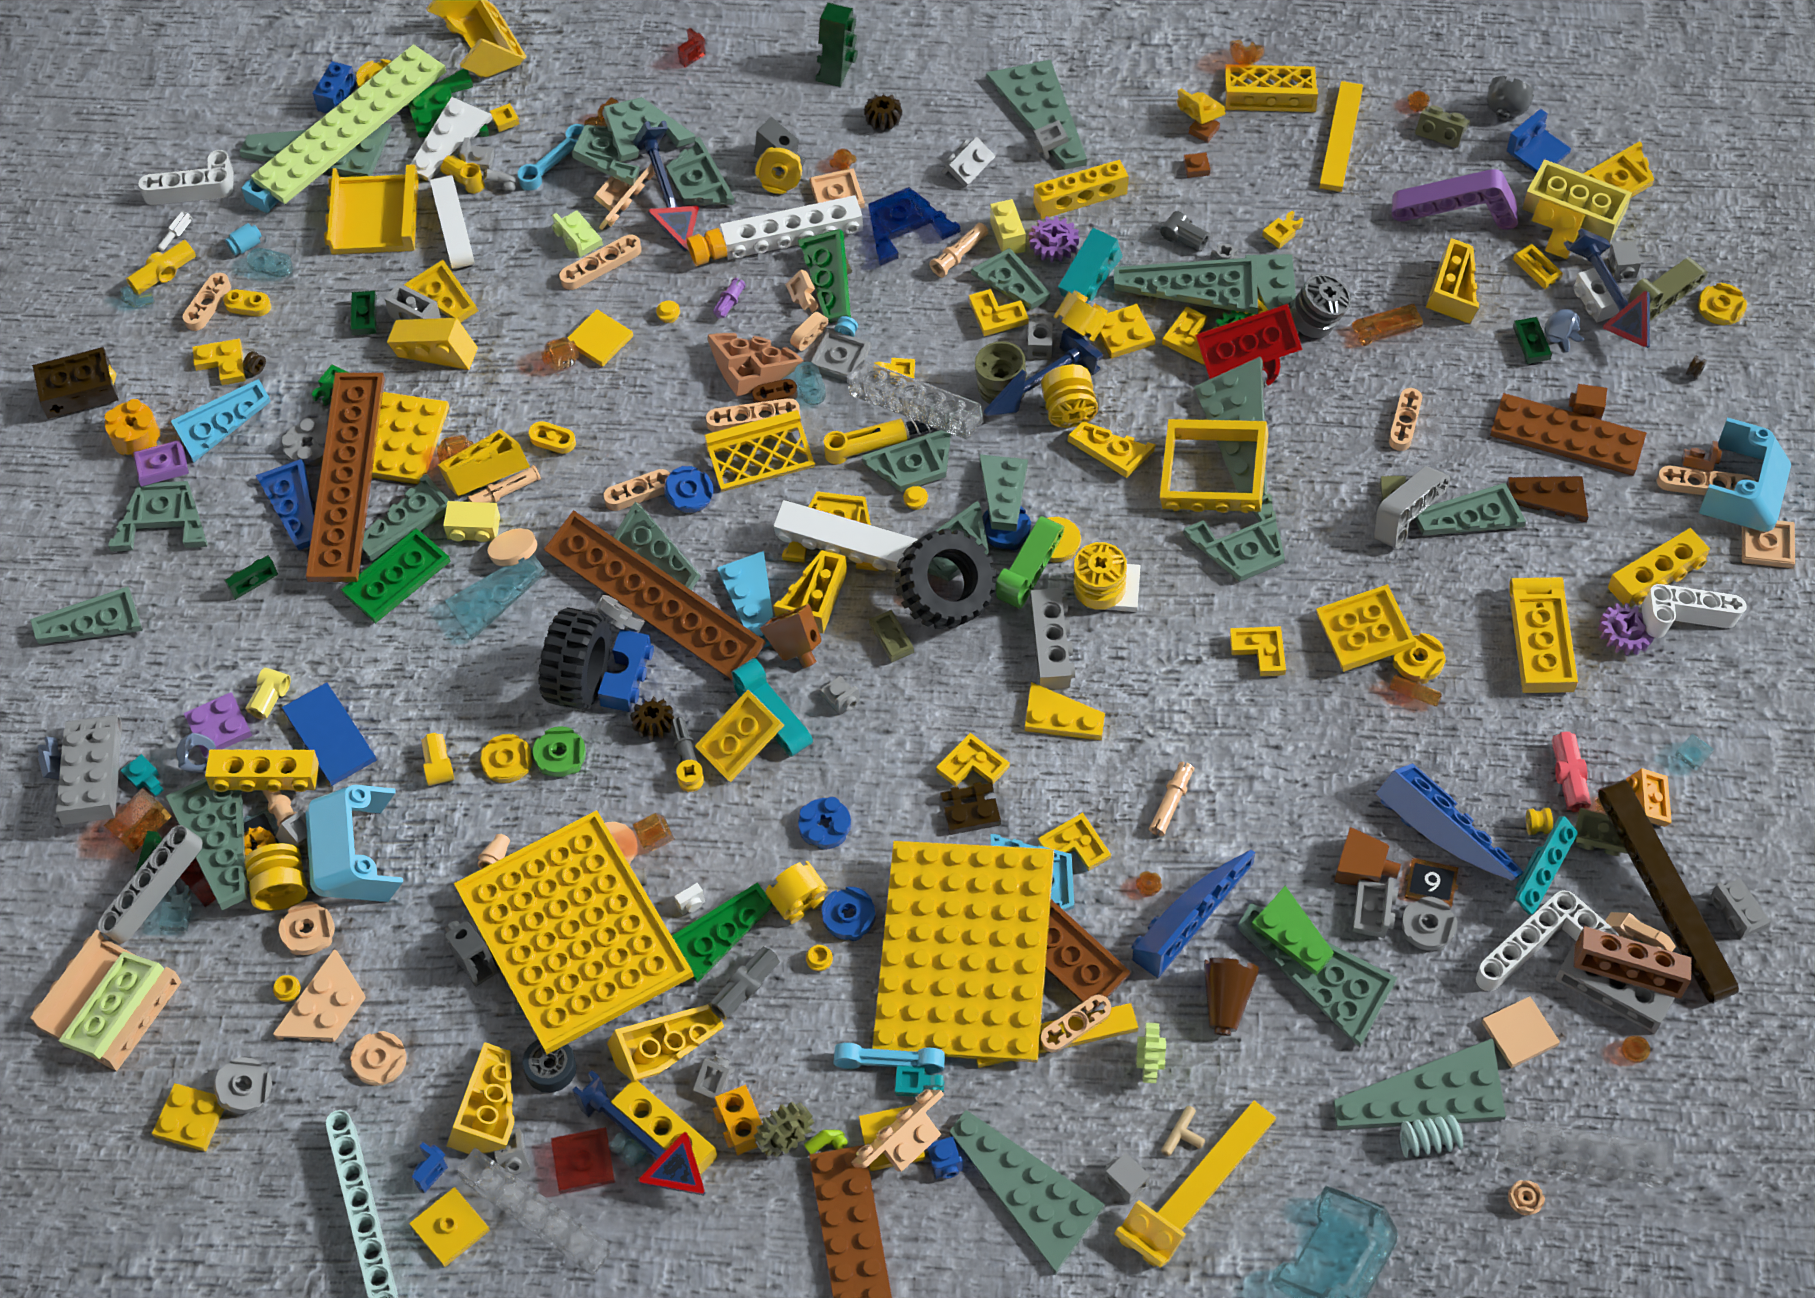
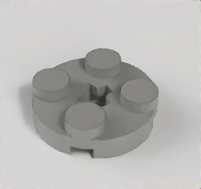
[282,419,327,466]
[595,595,645,633]
[1401,897,1457,951]
[214,1057,272,1114]

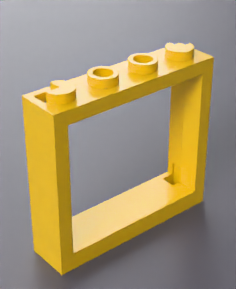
[1160,419,1268,513]

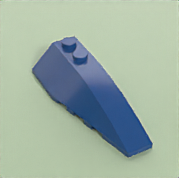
[1376,763,1524,880]
[1132,850,1256,978]

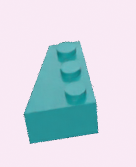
[1058,227,1123,303]

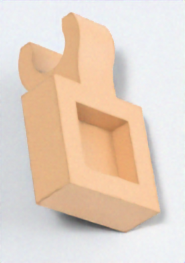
[785,270,820,313]

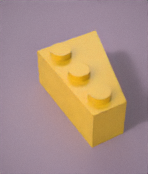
[1425,238,1479,324]
[387,318,478,370]

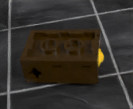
[32,347,119,419]

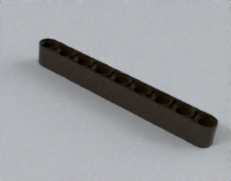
[1598,779,1739,1004]

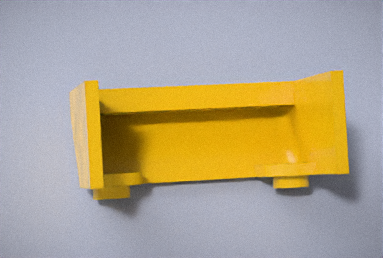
[426,0,526,78]

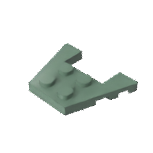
[603,97,696,162]
[572,125,639,186]
[108,481,208,552]
[1183,493,1285,582]

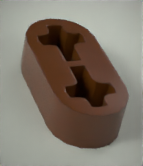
[753,379,798,403]

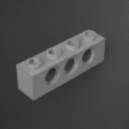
[1030,588,1075,690]
[1555,944,1675,1034]

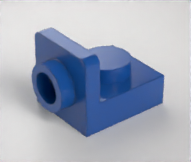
[926,1136,963,1179]
[411,1142,448,1193]

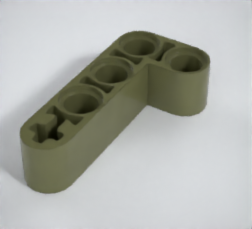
[1628,257,1708,321]

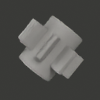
[1210,243,1239,260]

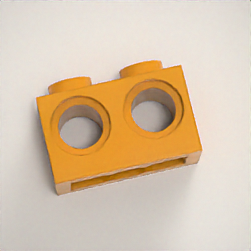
[712,1084,763,1156]

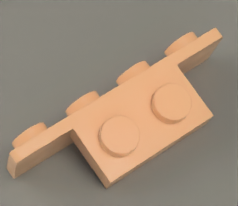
[593,163,655,230]
[851,1089,944,1172]

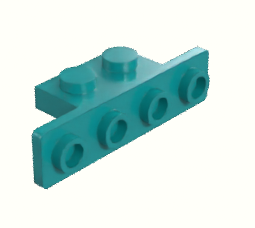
[1515,816,1578,915]

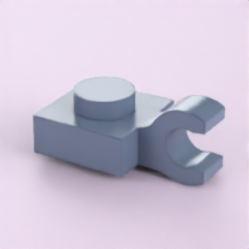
[38,737,62,779]

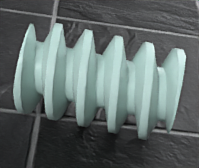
[1400,1115,1463,1158]

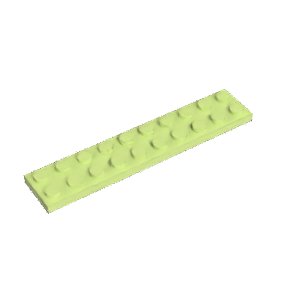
[251,44,446,204]

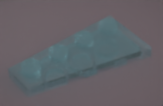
[445,554,545,641]

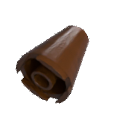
[1204,957,1259,1036]

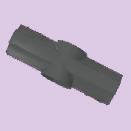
[708,946,780,1020]

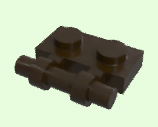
[940,782,1001,835]

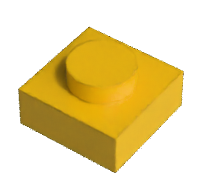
[489,103,520,132]

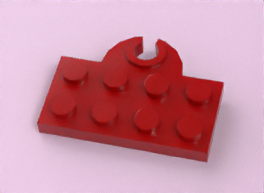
[1195,304,1303,386]

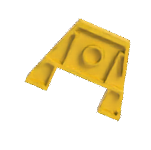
[782,491,879,571]

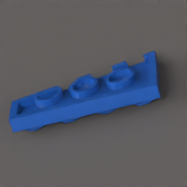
[255,459,315,550]

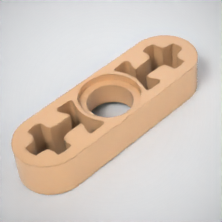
[183,273,231,331]
[1389,388,1422,451]
[604,469,670,511]
[1040,995,1111,1053]

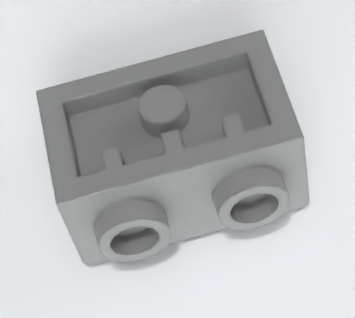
[1711,878,1771,939]

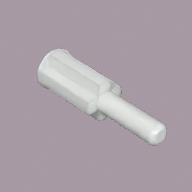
[158,211,192,251]

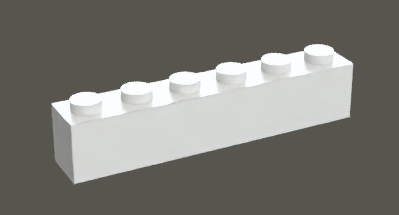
[773,500,918,573]

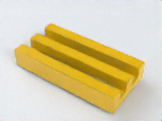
[1513,244,1564,289]

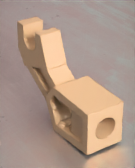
[1605,912,1676,952]

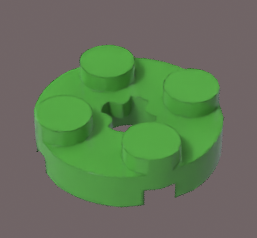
[533,726,586,777]

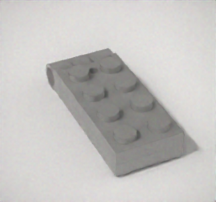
[56,714,122,825]

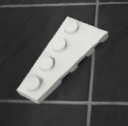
[410,97,492,182]

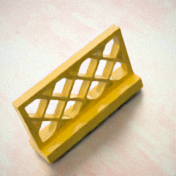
[1225,64,1318,112]
[704,410,815,492]

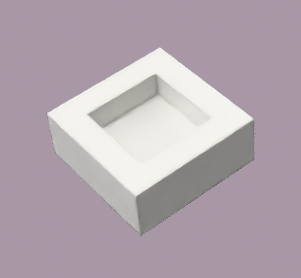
[675,883,705,916]

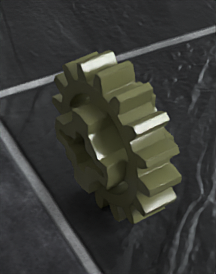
[754,1102,814,1157]

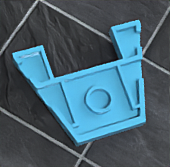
[990,834,1074,912]

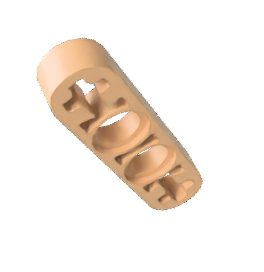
[560,235,641,290]
[706,399,800,432]
[1656,466,1756,495]

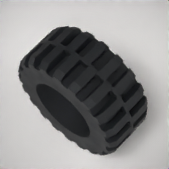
[895,528,997,629]
[538,607,611,710]

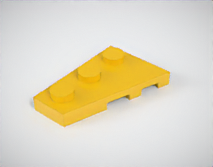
[403,260,479,323]
[1067,422,1156,478]
[1025,682,1105,741]

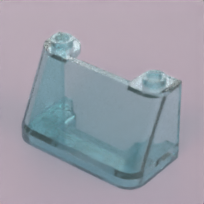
[1271,1185,1398,1298]

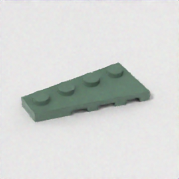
[362,473,450,562]

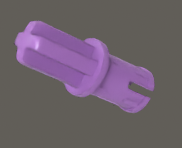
[713,278,746,319]

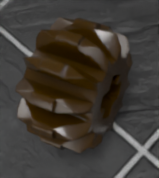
[864,93,902,132]
[630,696,675,741]

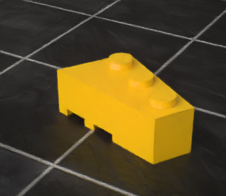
[438,429,530,496]
[773,550,847,634]

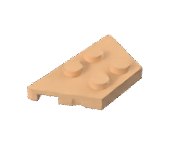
[273,949,366,1042]

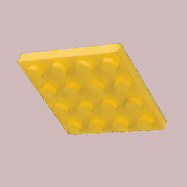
[372,392,449,485]

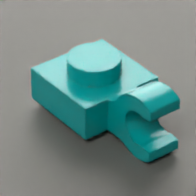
[121,754,164,797]
[895,1066,945,1097]

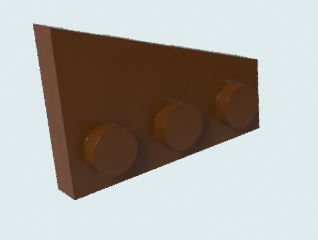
[1507,476,1589,523]

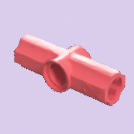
[1552,732,1591,812]

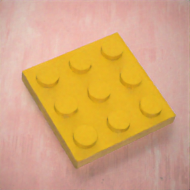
[1316,584,1416,672]

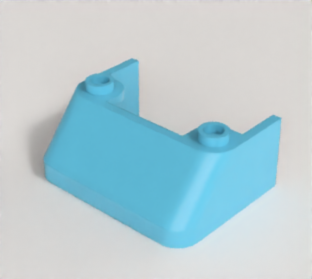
[1699,418,1791,532]
[306,785,403,902]

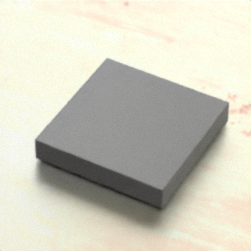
[809,329,871,383]

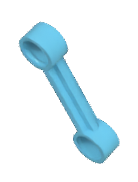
[517,124,584,191]
[833,1043,945,1074]

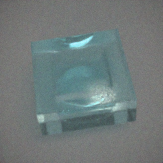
[1675,734,1714,771]

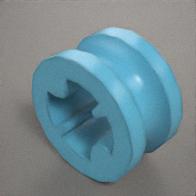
[834,316,858,337]

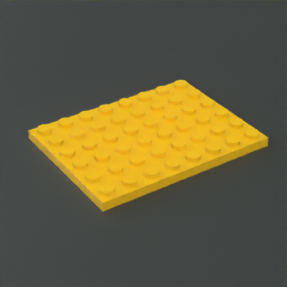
[454,810,694,1054]
[872,841,1054,1063]

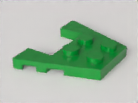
[408,68,489,138]

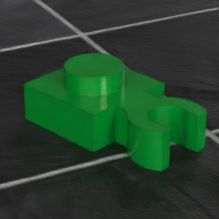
[312,364,350,406]

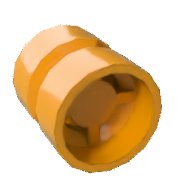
[686,228,728,266]

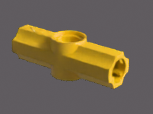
[126,240,196,295]

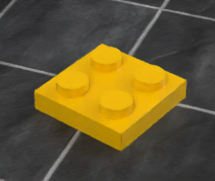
[1099,304,1156,359]
[152,1083,224,1152]

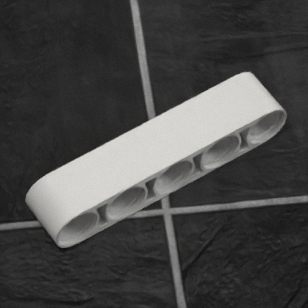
[430,175,475,269]

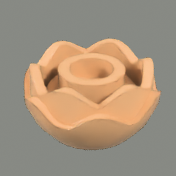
[1508,1180,1545,1216]

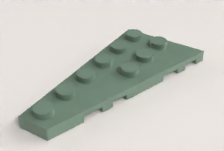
[1194,356,1267,496]
[949,1110,1105,1275]

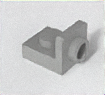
[1033,120,1069,160]
[458,137,495,170]
[820,676,860,715]
[693,1055,735,1099]
[495,1128,530,1177]

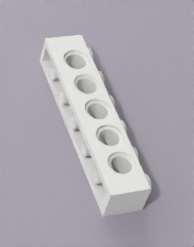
[720,195,863,260]

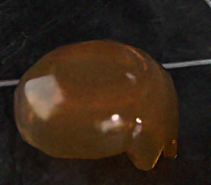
[1229,40,1265,65]

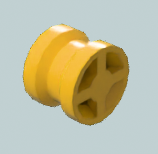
[676,760,704,792]
[1526,808,1553,835]

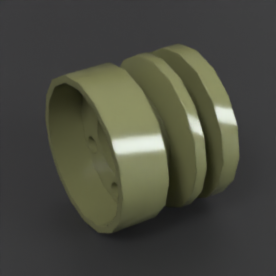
[975,341,1027,404]

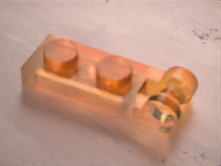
[1351,303,1423,346]

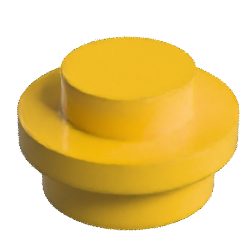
[656,300,680,323]
[903,486,928,510]
[806,945,833,971]
[273,975,301,1002]

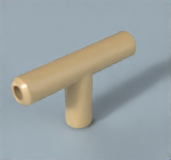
[1161,1106,1205,1157]

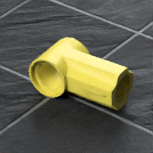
[246,667,291,720]

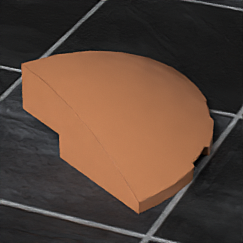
[707,333,804,396]

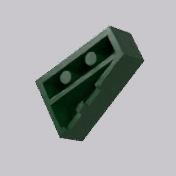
[815,2,858,87]

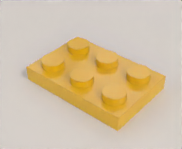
[695,690,784,782]

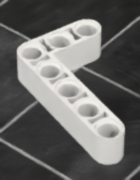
[1476,890,1619,991]

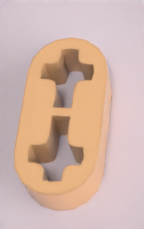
[790,312,828,351]

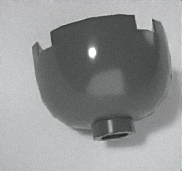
[1487,76,1534,119]

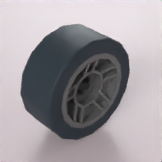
[522,1039,577,1093]

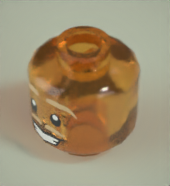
[541,337,579,371]

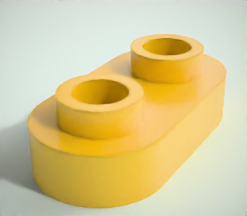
[223,289,271,317]
[529,421,576,454]

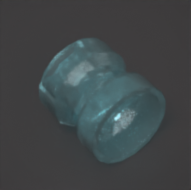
[610,1130,648,1168]

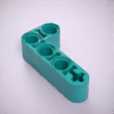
[732,658,813,757]

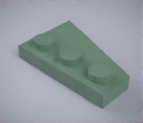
[971,248,1051,310]

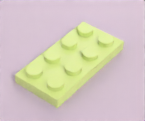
[58,951,164,1059]

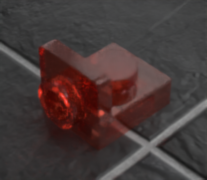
[677,28,706,68]

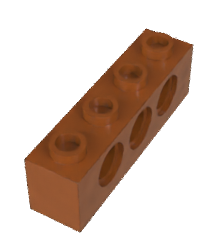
[1574,926,1691,999]

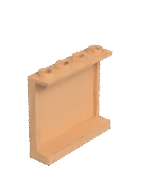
[30,930,182,1071]

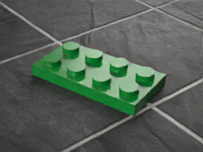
[341,528,451,624]

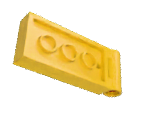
[1509,577,1578,693]

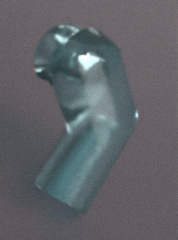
[120,286,155,308]

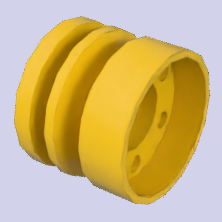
[1041,364,1098,428]
[1074,542,1127,609]
[244,843,308,911]

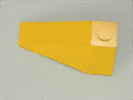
[607,1004,724,1082]
[446,1042,514,1155]

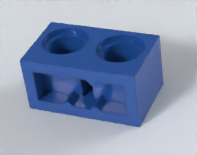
[312,61,357,114]

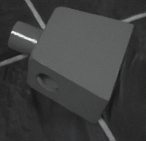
[754,117,806,172]
[445,921,499,987]

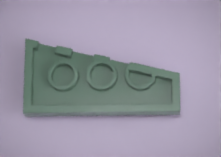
[1245,254,1299,334]
[979,454,1028,531]
[1414,483,1526,536]
[613,502,701,590]
[30,586,143,644]

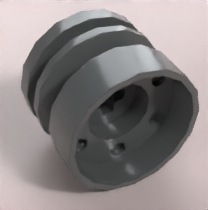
[1289,274,1351,338]

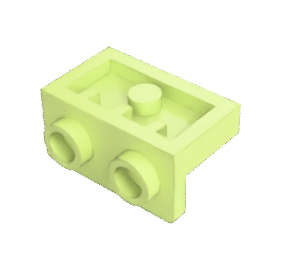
[552,210,603,258]

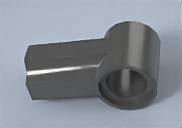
[1160,211,1210,251]

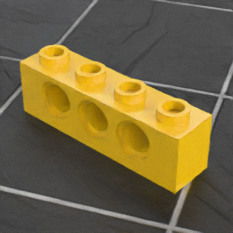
[1033,159,1129,219]
[1607,528,1710,607]
[205,749,319,792]
[611,1081,717,1175]

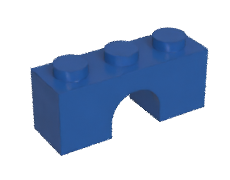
[598,629,654,712]

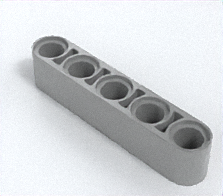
[98,825,203,943]

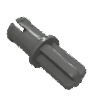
[671,717,697,762]

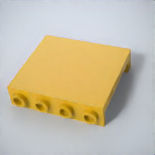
[324,165,419,255]

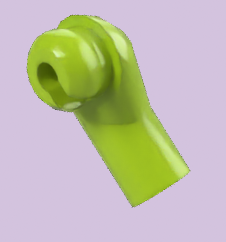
[804,1129,848,1154]

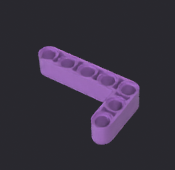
[1392,169,1518,230]

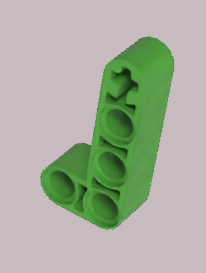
[996,516,1065,609]

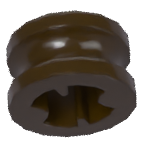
[243,351,266,375]
[1686,355,1707,380]

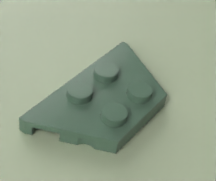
[666,137,735,205]
[862,427,951,492]
[927,501,989,581]

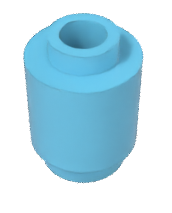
[225,223,262,255]

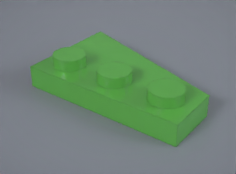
[1251,886,1334,976]

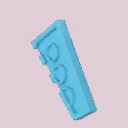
[171,379,271,462]
[717,551,773,648]

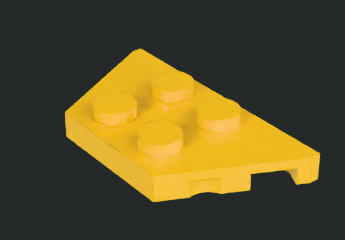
[1583,141,1654,198]

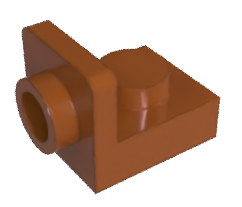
[1682,441,1722,472]

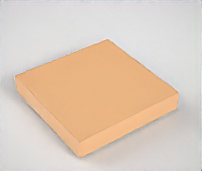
[809,168,865,209]
[1742,521,1795,569]
[1482,996,1560,1068]

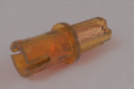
[1389,674,1442,706]

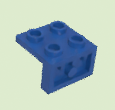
[1506,109,1571,173]

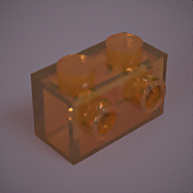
[103,788,172,853]

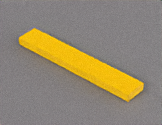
[1319,81,1363,192]
[976,1003,1139,1068]
[1158,1101,1276,1231]

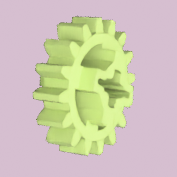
[1136,1022,1166,1084]

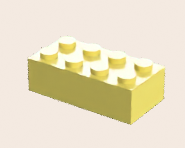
[1522,159,1632,243]

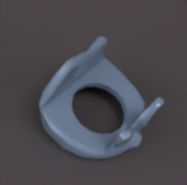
[1545,309,1584,352]
[176,733,216,773]

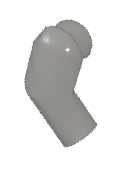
[483,169,517,192]

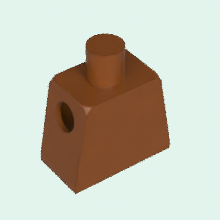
[760,604,821,668]
[1334,827,1401,886]

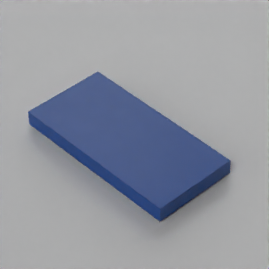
[282,682,377,786]

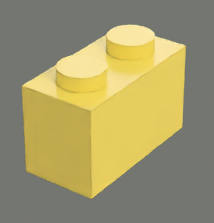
[990,199,1026,254]
[443,501,500,542]

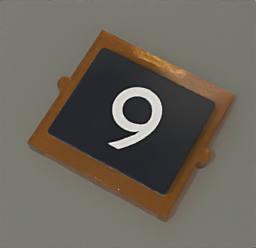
[1405,858,1459,908]

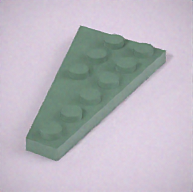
[986,59,1087,170]
[239,123,392,177]
[1114,257,1258,314]
[166,771,247,910]
[1238,903,1397,1048]
[1333,1038,1506,1130]

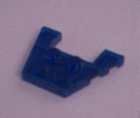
[868,187,961,266]

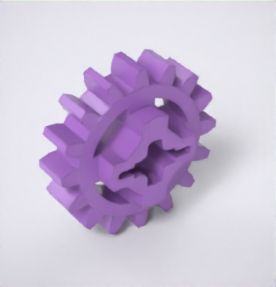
[1029,216,1079,262]
[1598,603,1655,656]

